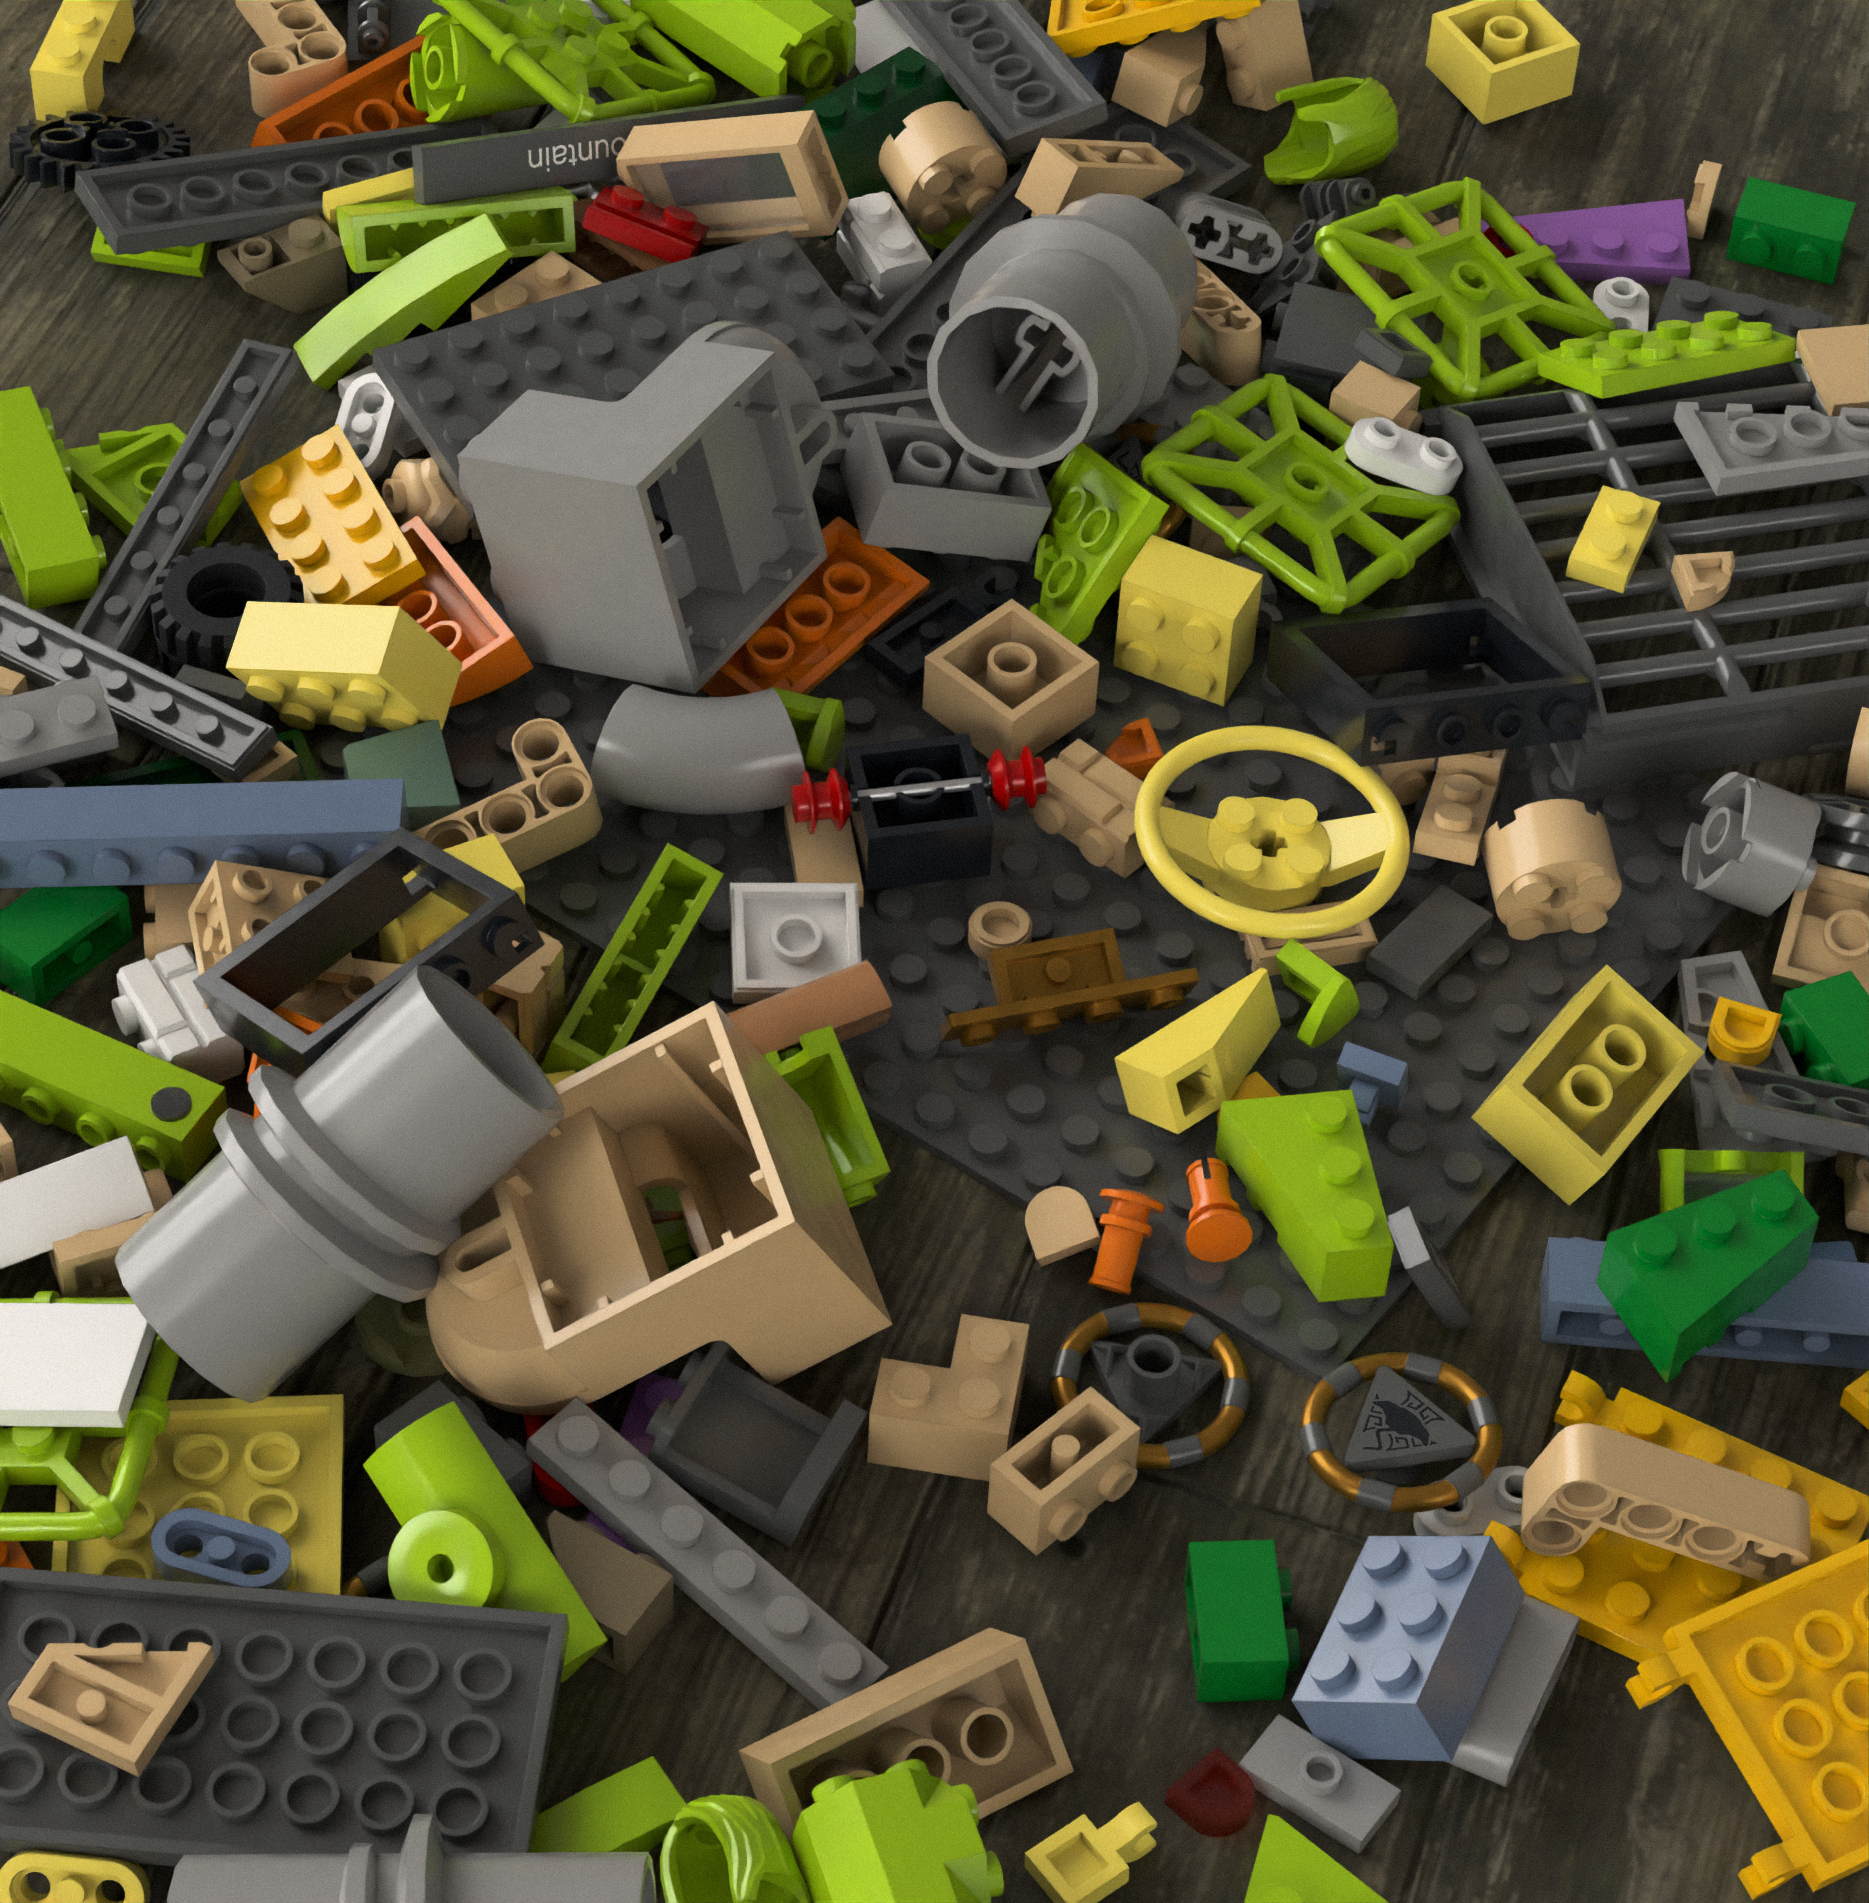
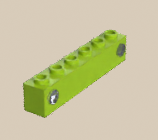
[0,990,228,1183]

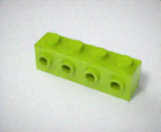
[0,386,107,610]

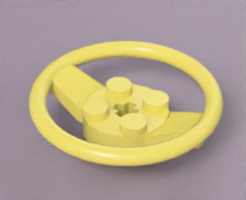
[1134,725,1410,939]

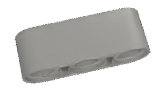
[1444,1595,1581,1787]

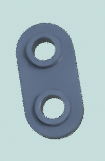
[151,1508,293,1590]

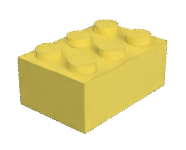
[225,601,463,732]
[1471,964,1704,1206]

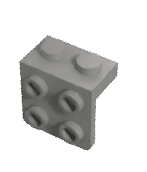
[0,675,119,778]

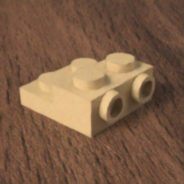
[1770,861,1869,995]

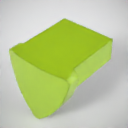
[769,687,845,772]
[1275,938,1360,1049]

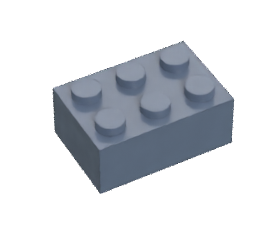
[1291,1536,1525,1762]

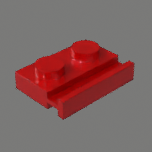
[581,185,710,263]

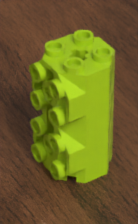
[630,0,857,105]
[791,1759,1004,1903]

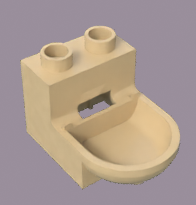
[425,1001,893,1415]

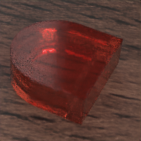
[1164,1747,1255,1837]

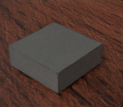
[1352,328,1433,378]

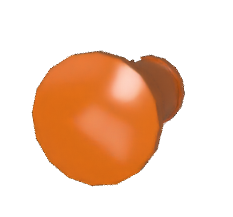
[1185,1158,1253,1262]
[1088,1188,1166,1295]

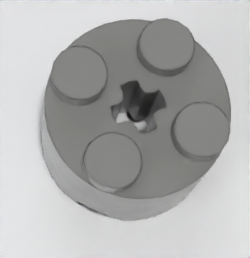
[1682,772,1821,917]

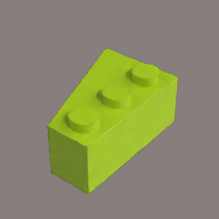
[1215,1089,1394,1302]

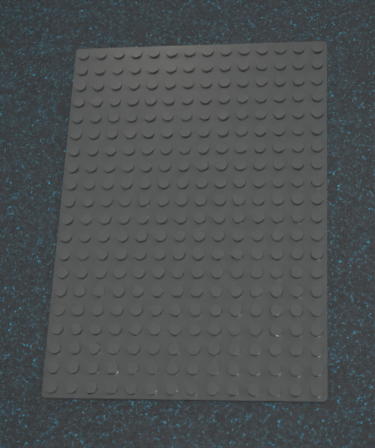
[311,453,1738,1383]

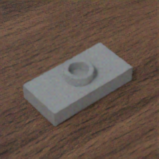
[1236,1714,1401,1854]

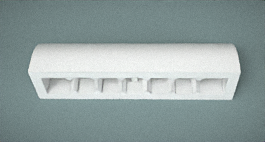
[0,1135,156,1270]

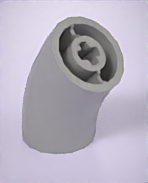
[590,684,806,815]

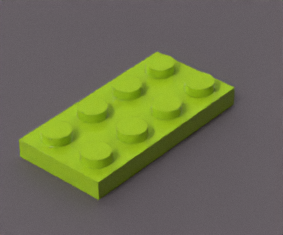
[1538,311,1795,399]

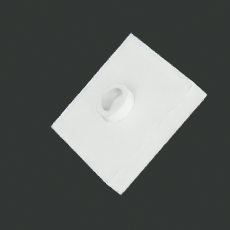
[729,883,862,1004]

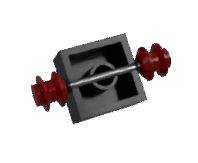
[791,733,1047,890]

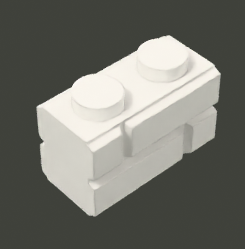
[837,191,932,317]
[111,944,245,1083]

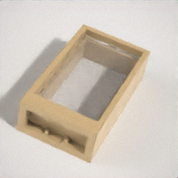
[616,110,849,245]

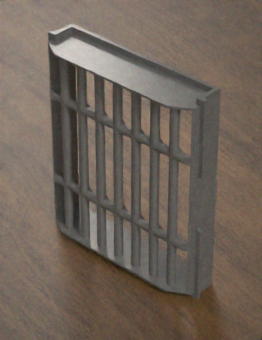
[1418,358,1869,790]

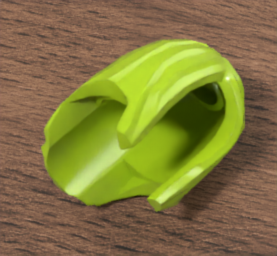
[1263,77,1399,185]
[660,1794,812,1903]

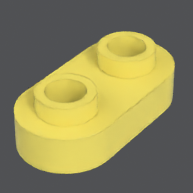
[0,1849,151,1903]

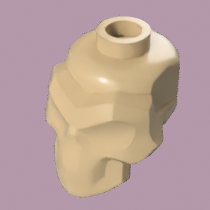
[382,457,479,545]

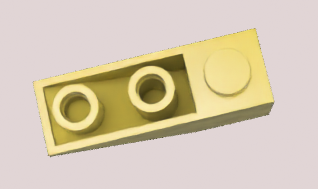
[1114,968,1281,1134]

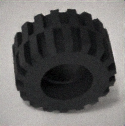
[150,542,304,680]

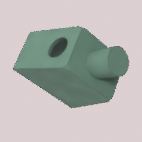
[342,720,461,832]

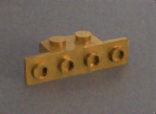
[939,927,1200,1047]

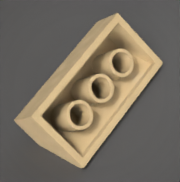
[739,1627,1074,1880]

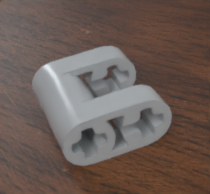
[1169,192,1283,274]

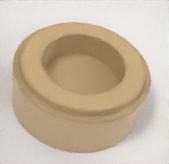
[968,901,1032,961]

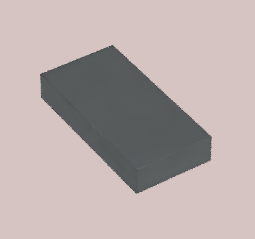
[1365,884,1493,1001]

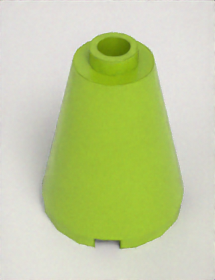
[410,12,565,124]

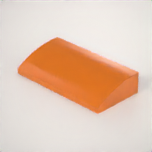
[251,36,492,148]
[374,515,534,707]
[701,516,930,697]

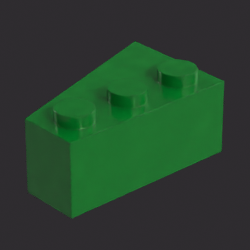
[1596,1169,1820,1384]

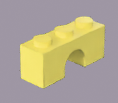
[30,0,135,121]

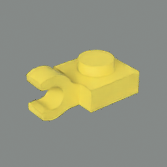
[1025,1802,1157,1903]

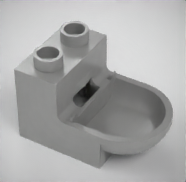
[457,320,838,694]

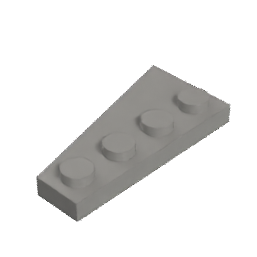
[1673,402,1869,496]
[1677,950,1827,1181]

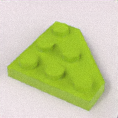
[1029,441,1170,645]

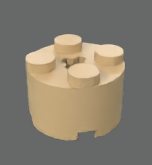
[879,101,1007,235]
[1481,799,1622,940]

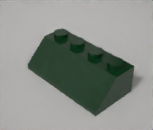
[750,46,966,241]

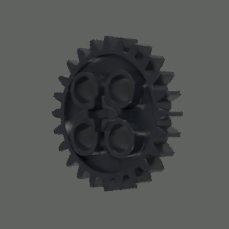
[9,109,190,193]

